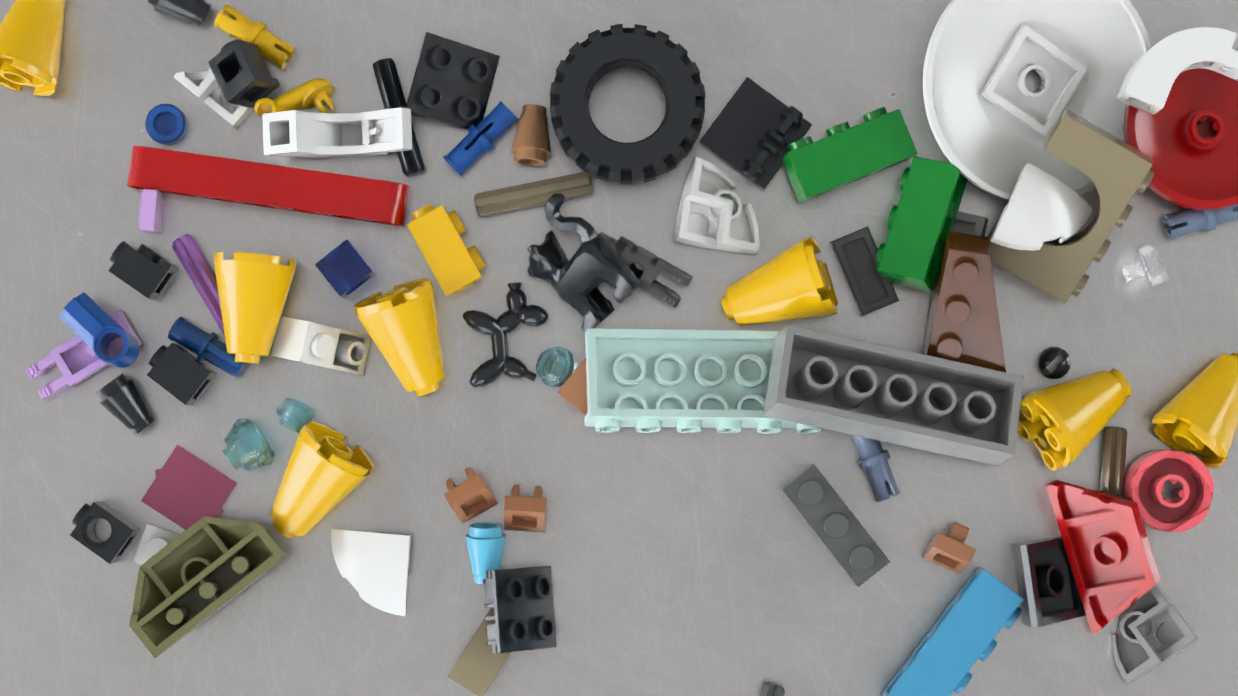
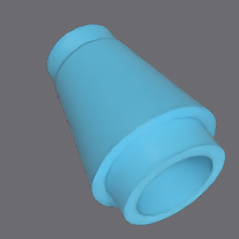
[465,522,506,584]

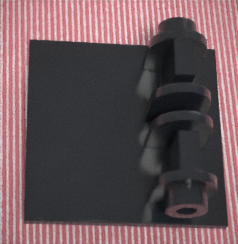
[406,32,500,130]
[699,77,812,189]
[482,566,557,654]

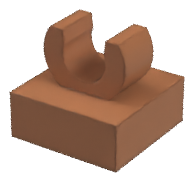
[444,468,498,523]
[504,485,546,532]
[923,522,976,574]

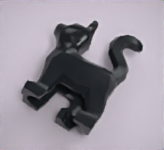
[527,193,642,332]

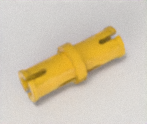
[214,4,296,70]

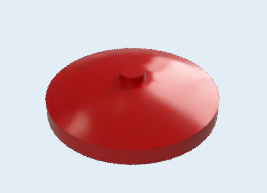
[1123,68,1238,210]

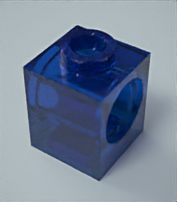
[315,239,377,299]

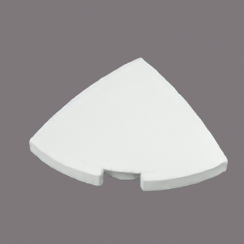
[673,157,760,255]
[991,162,1093,251]
[331,528,411,616]

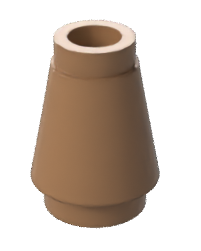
[511,104,551,167]

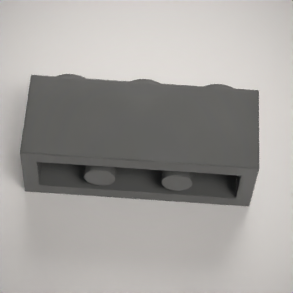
[779,464,890,587]

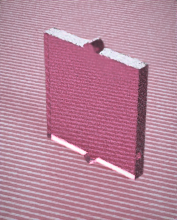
[141,445,237,530]

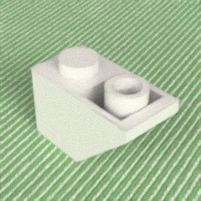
[271,316,371,376]

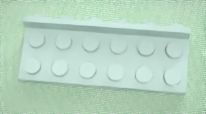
[584,328,828,434]

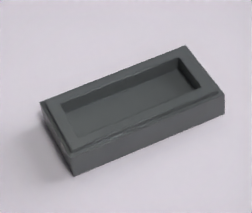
[830,226,899,317]

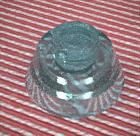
[222,418,275,471]

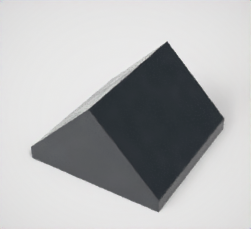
[1011,536,1086,628]

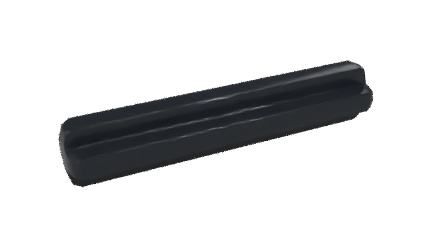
[373,58,425,176]

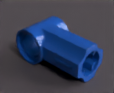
[59,292,139,368]

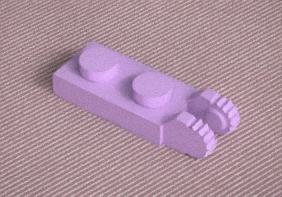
[25,309,142,400]

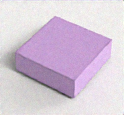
[138,189,164,234]

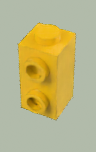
[406,203,486,298]

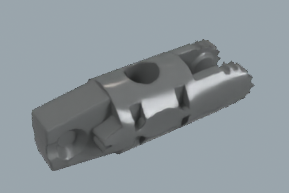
[599,232,693,307]

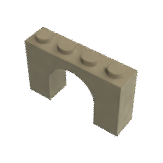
[987,108,1155,303]

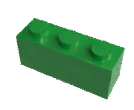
[781,107,918,204]
[876,156,968,293]

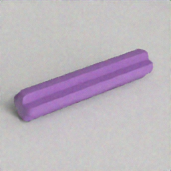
[171,234,225,336]

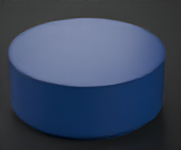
[145,104,188,145]

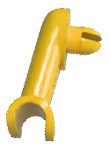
[254,78,334,117]

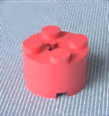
[1123,450,1214,532]

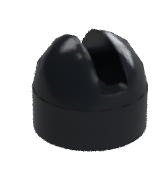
[1037,347,1071,379]

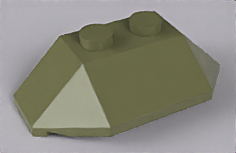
[129,515,286,658]

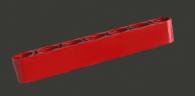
[127,146,409,226]

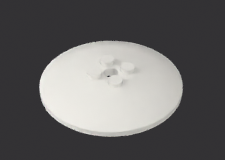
[923,0,1152,200]

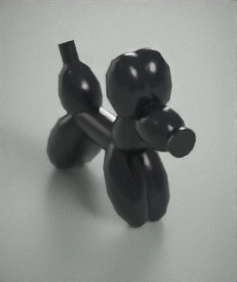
[463,282,548,387]

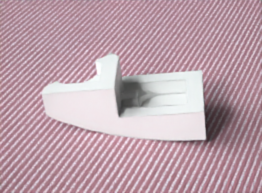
[174,68,255,129]

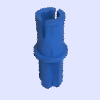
[168,316,246,377]

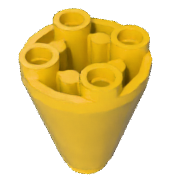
[1018,369,1131,471]

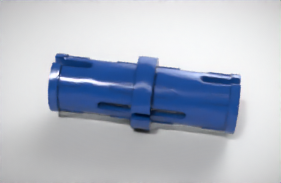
[443,101,519,176]

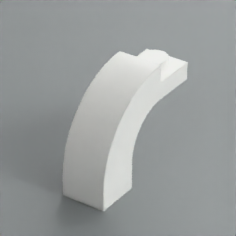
[1116,27,1238,115]
[262,108,412,158]

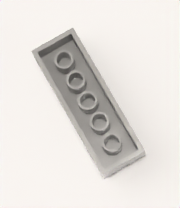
[763,324,1024,466]

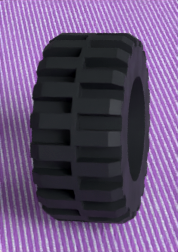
[549,24,706,185]

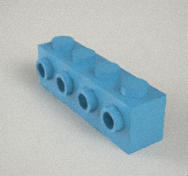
[881,567,1023,696]

